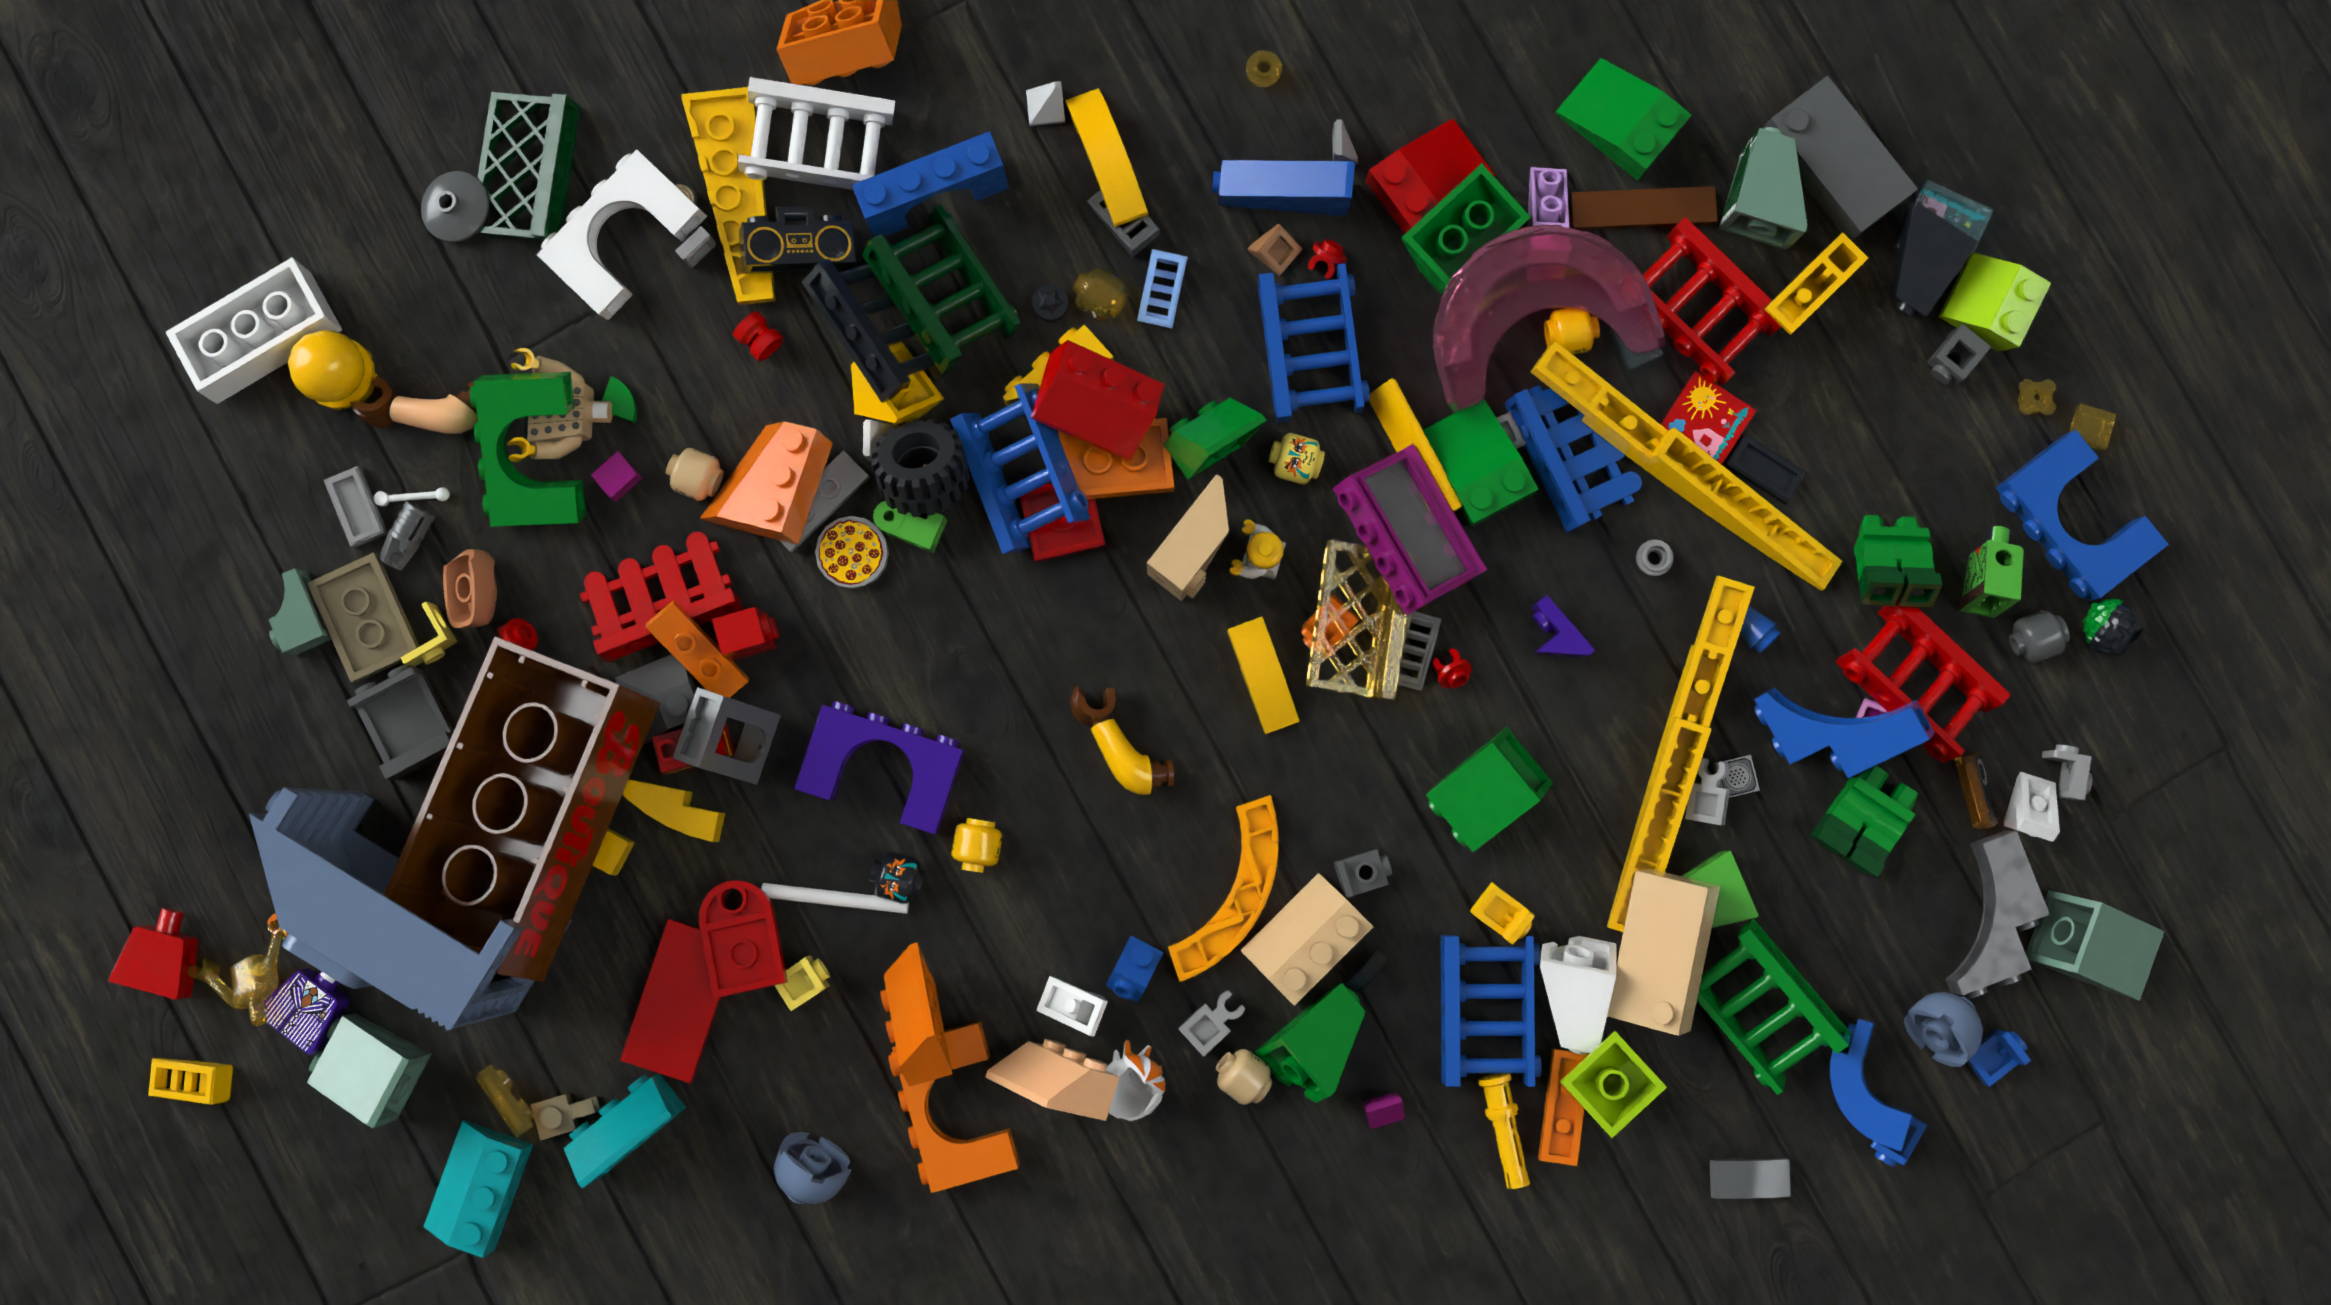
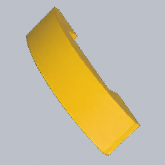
[1065,88,1148,227]

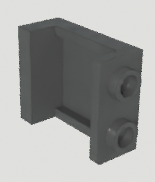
[347,665,454,780]

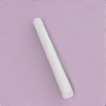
[762,883,909,914]

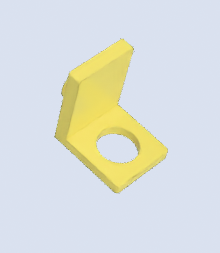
[401,601,457,667]

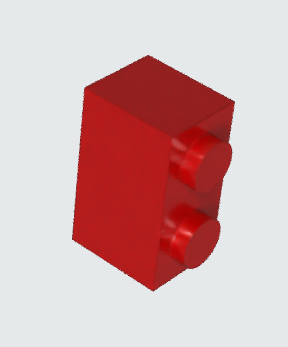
[712,607,779,660]

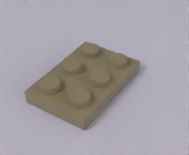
[307,552,420,683]

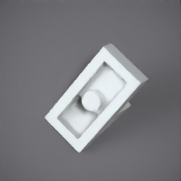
[2004,772,2060,842]
[1036,976,1108,1037]

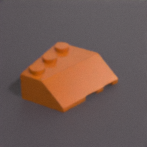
[776,0,902,86]
[700,421,833,545]

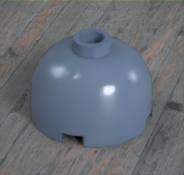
[1904,992,1983,1067]
[774,1132,851,1204]

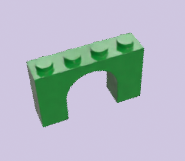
[470,372,586,527]

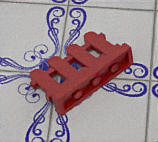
[580,532,744,663]

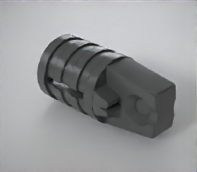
[379,501,436,571]

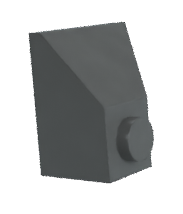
[615,654,698,745]

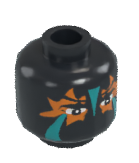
[868,851,925,904]

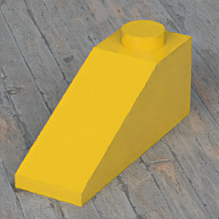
[1764,232,1868,335]

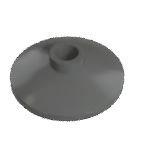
[421,171,489,242]

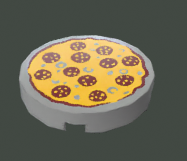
[815,516,889,589]

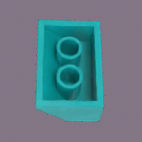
[564,1074,687,1189]
[423,1120,533,1258]

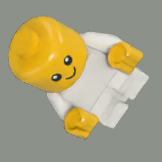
[1230,519,1286,580]

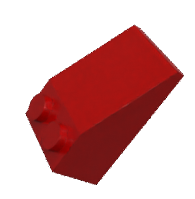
[1366,118,1495,234]

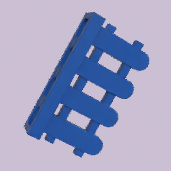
[1504,385,1642,533]

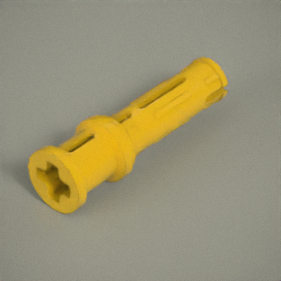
[1478,1073,1530,1189]

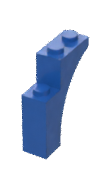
[1754,687,1935,778]

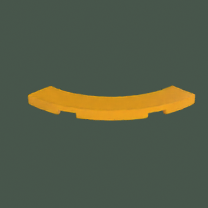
[1168,795,1278,982]

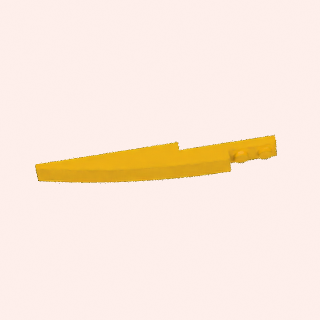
[1531,341,1842,590]
[1607,576,1755,932]

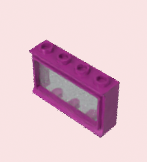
[1333,444,1487,616]

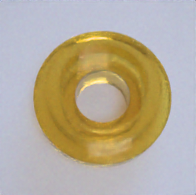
[1246,50,1282,87]

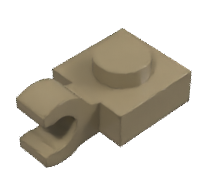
[531,1092,601,1141]

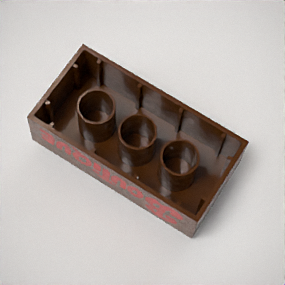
[384,636,660,982]

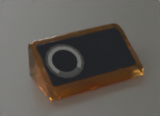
[1954,752,2000,829]

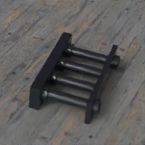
[802,258,959,403]

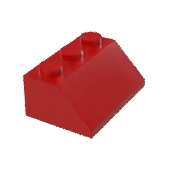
[1031,340,1165,461]

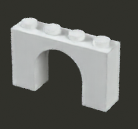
[537,149,707,320]

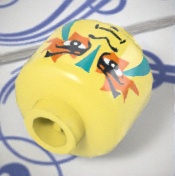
[1268,433,1325,485]

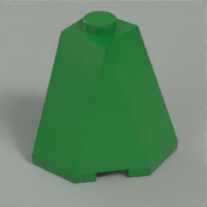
[1255,983,1366,1103]

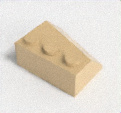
[1147,474,1229,601]

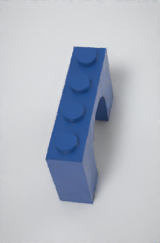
[852,131,1009,237]
[1995,429,2169,601]

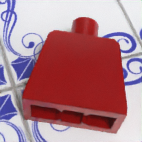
[108,908,198,1000]

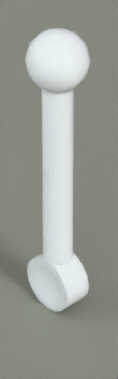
[373,487,450,507]

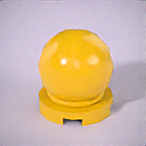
[288,330,377,410]

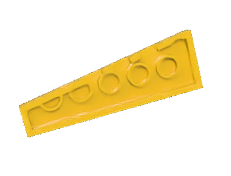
[681,87,776,305]

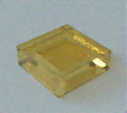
[2070,404,2117,450]

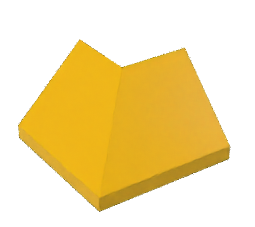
[851,341,944,428]

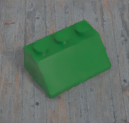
[1401,163,1531,297]

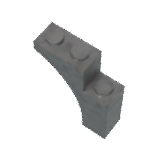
[1945,831,2050,999]

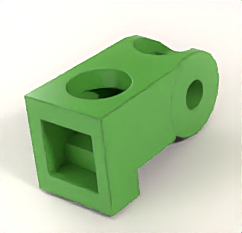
[873,501,948,554]

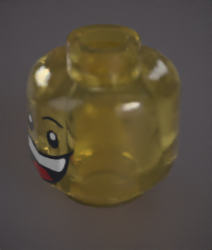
[1072,267,1129,321]

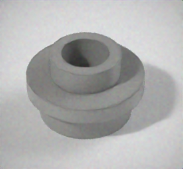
[1636,539,1673,576]

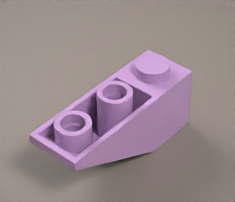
[1526,167,1570,280]

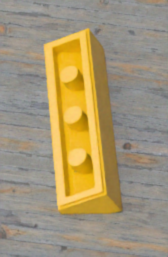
[1369,378,1462,513]

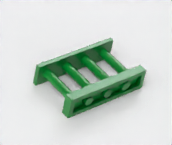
[1697,918,1851,1095]

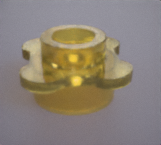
[2019,379,2056,415]

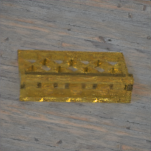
[1306,540,1416,700]

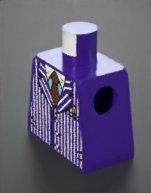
[253,968,350,1055]

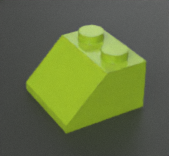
[1939,253,2051,352]

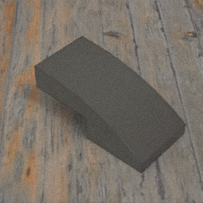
[1710,1157,1791,1199]

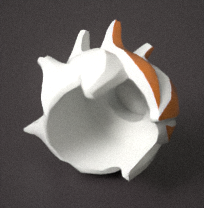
[1106,1040,1165,1121]

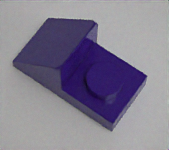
[1531,595,1595,658]

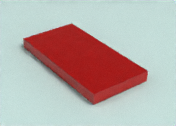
[620,919,721,1083]

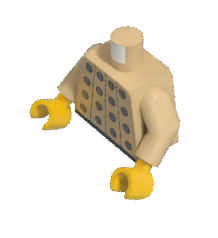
[507,348,612,463]

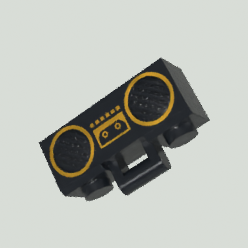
[739,206,856,274]

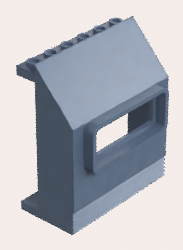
[249,787,572,1031]

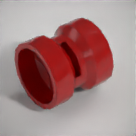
[733,311,784,362]

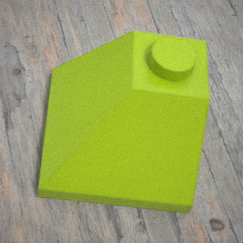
[1560,1031,1667,1138]

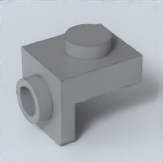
[2042,745,2093,801]

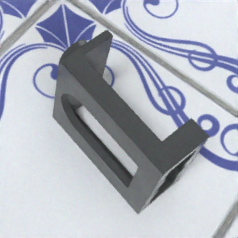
[673,687,781,785]

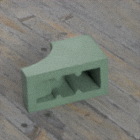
[268,568,332,655]

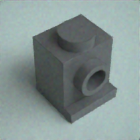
[1927,324,1991,385]
[1333,849,1393,898]

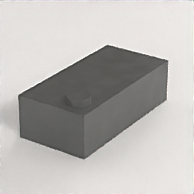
[1762,75,1918,241]

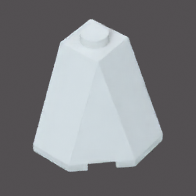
[1540,936,1616,1054]

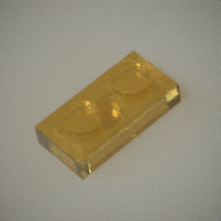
[476,1065,534,1139]

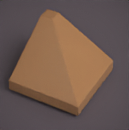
[1248,224,1303,276]

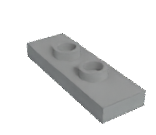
[779,450,870,553]

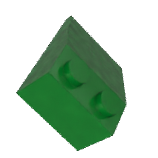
[1555,58,1692,181]
[1423,398,1538,528]

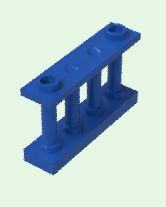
[1257,264,1370,423]
[950,383,1091,554]
[1440,935,1541,1087]

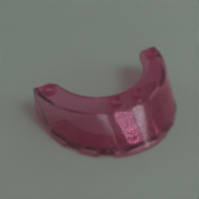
[1433,225,1666,413]

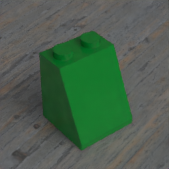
[1426,726,1553,852]

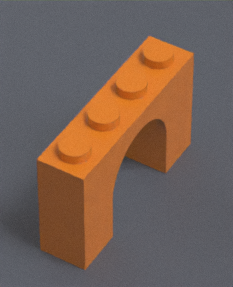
[888,1021,1020,1193]

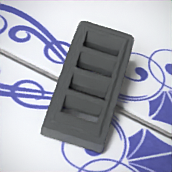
[1087,190,1160,257]
[1386,611,1442,691]

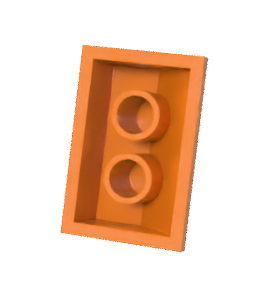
[880,942,952,1086]

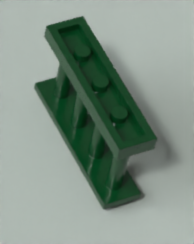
[862,204,1021,374]

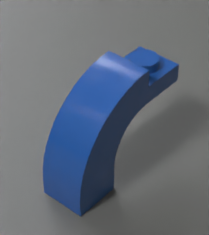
[1830,1018,1913,1151]

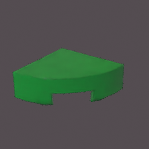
[602,376,637,423]

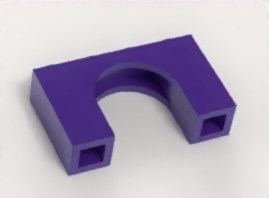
[794,701,965,834]

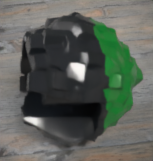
[2083,599,2144,656]

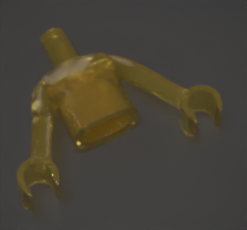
[188,921,289,1026]

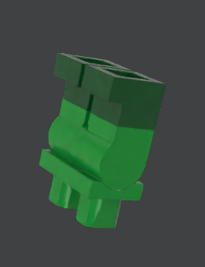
[1853,515,1943,607]
[1809,765,1918,877]

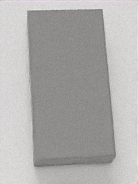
[324,466,388,548]

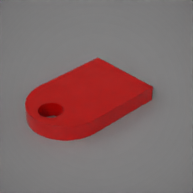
[699,880,788,999]

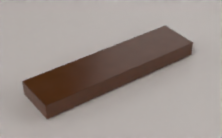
[1569,186,1717,231]

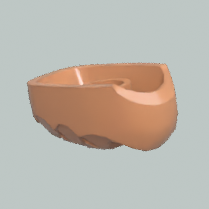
[443,549,497,628]

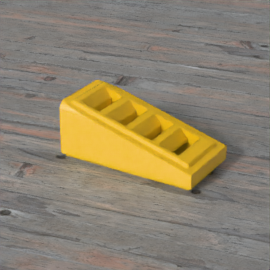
[148,1058,233,1105]

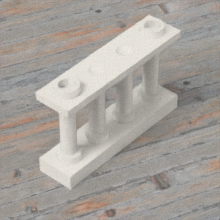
[738,77,895,193]

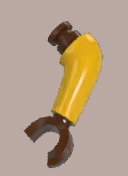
[1070,686,1174,795]

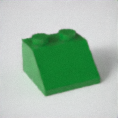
[1163,398,1267,480]

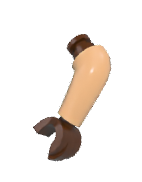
[350,376,478,434]

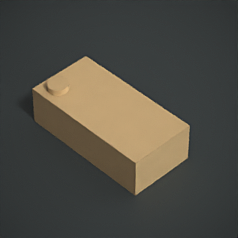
[1607,869,1720,1036]

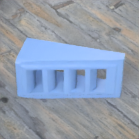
[1137,249,1188,328]

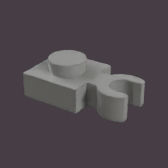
[1685,758,1730,825]
[1178,990,1245,1056]

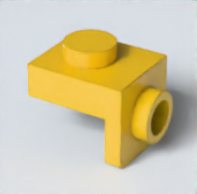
[1470,882,1535,945]

